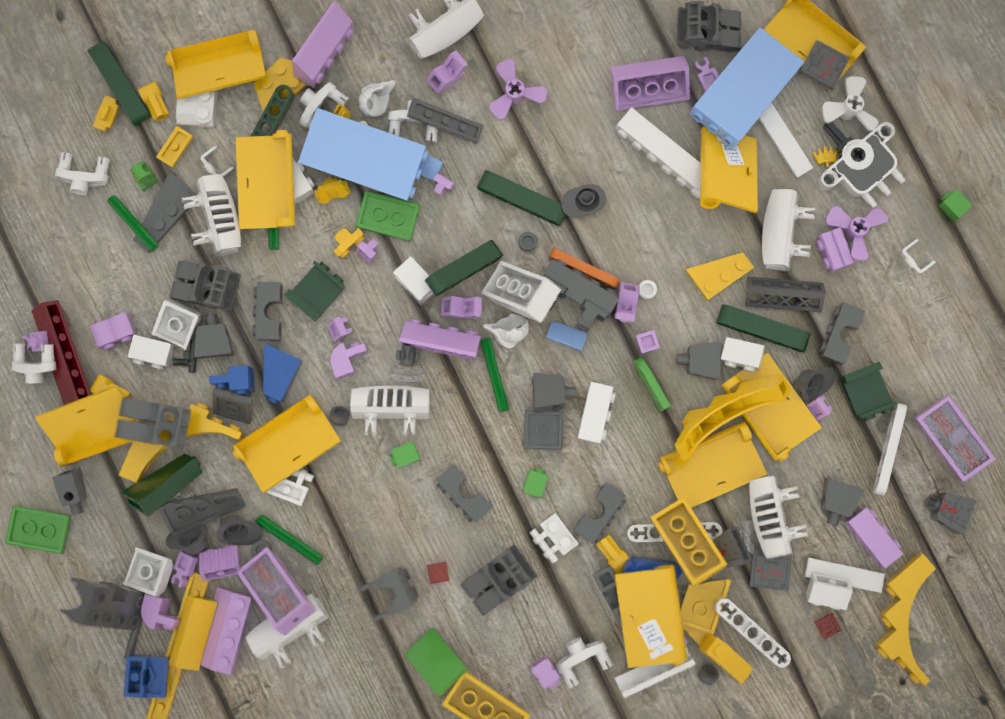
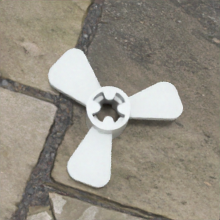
[821,76,879,131]

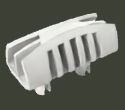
[407,0,484,59]
[181,174,241,258]
[762,189,816,271]
[350,386,430,436]
[749,476,808,558]
[246,594,329,669]

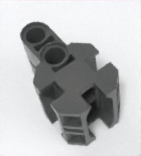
[677,1,741,52]
[169,261,241,312]
[114,398,191,449]
[460,544,537,616]

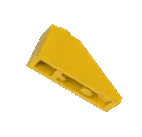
[698,633,753,684]

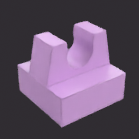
[433,173,456,195]
[356,239,378,264]
[327,317,353,342]
[635,330,660,354]
[806,396,832,421]

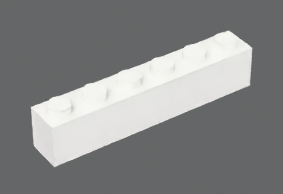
[616,107,700,199]

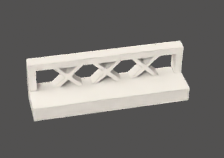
[614,647,695,698]

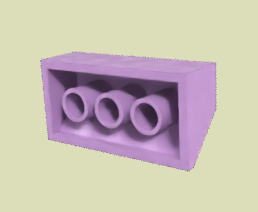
[292,2,354,88]
[610,56,690,111]
[399,319,481,361]
[200,587,254,675]

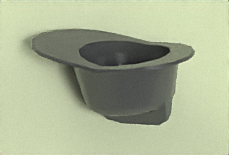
[561,184,606,218]
[793,367,836,401]
[216,515,263,545]
[165,525,209,555]

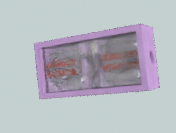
[913,396,996,482]
[237,547,316,636]

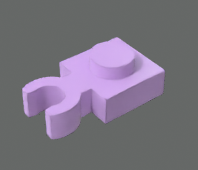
[694,57,719,93]
[22,331,49,352]
[171,551,198,588]

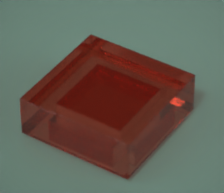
[427,561,450,584]
[815,613,842,640]

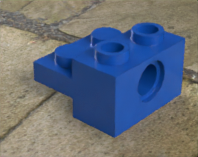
[209,365,255,396]
[123,654,170,698]

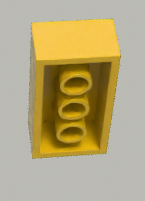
[650,497,727,587]
[442,671,530,719]

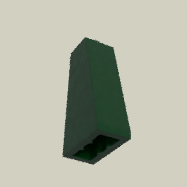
[121,453,203,517]

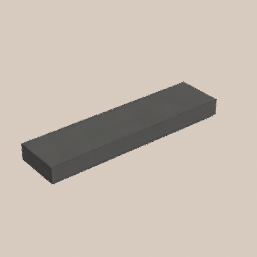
[406,98,483,144]

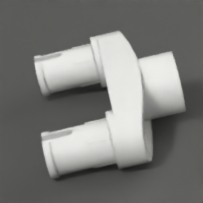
[299,82,349,129]
[388,100,438,143]
[55,152,110,195]
[11,343,56,383]
[555,637,614,689]

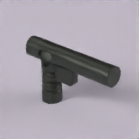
[173,334,197,373]

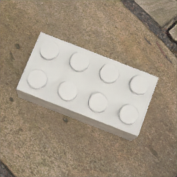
[481,261,561,323]

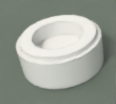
[639,280,657,300]

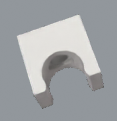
[393,256,434,306]

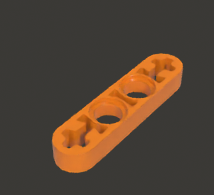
[549,248,620,289]

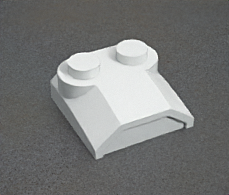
[176,90,218,128]
[151,299,201,350]
[123,547,173,597]

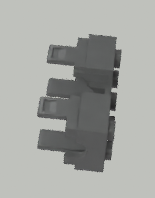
[543,259,619,333]
[359,566,419,622]
[60,577,147,630]

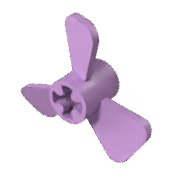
[489,59,547,120]
[825,206,888,261]

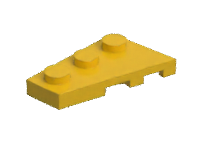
[685,252,754,301]

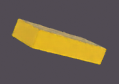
[168,595,218,671]

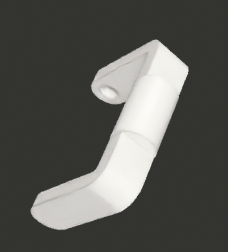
[201,145,235,178]
[901,239,936,274]

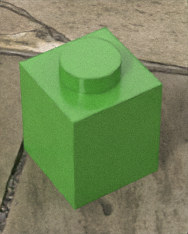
[938,189,973,222]
[390,441,421,469]
[523,468,548,498]

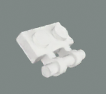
[266,469,314,506]
[529,513,578,564]

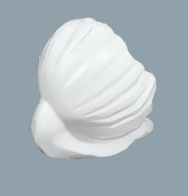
[359,80,396,118]
[483,314,529,348]

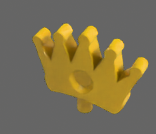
[812,146,837,168]

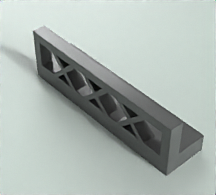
[745,277,826,312]

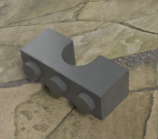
[252,282,283,341]
[819,303,865,366]
[436,464,492,523]
[573,482,626,544]
[592,565,633,628]

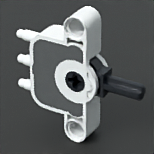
[817,122,905,208]

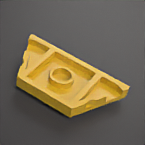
[254,57,308,116]
[680,579,731,646]

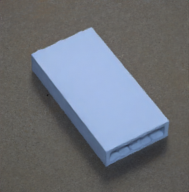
[689,28,804,148]
[298,108,429,201]

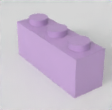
[844,508,903,569]

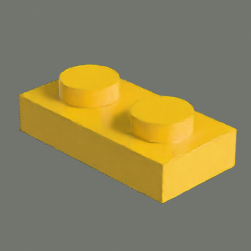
[156,126,194,169]

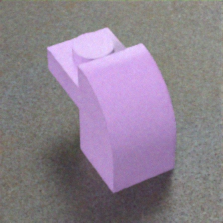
[426,50,468,94]
[614,282,639,322]
[441,296,482,319]
[331,342,368,380]
[141,594,181,630]

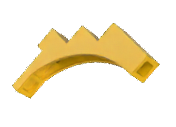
[674,375,790,460]
[119,402,245,482]
[875,553,936,686]

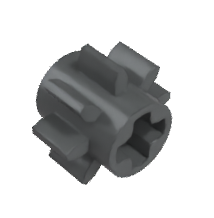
[396,345,420,366]

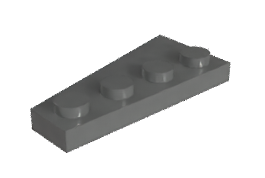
[133,172,197,253]
[158,488,246,537]

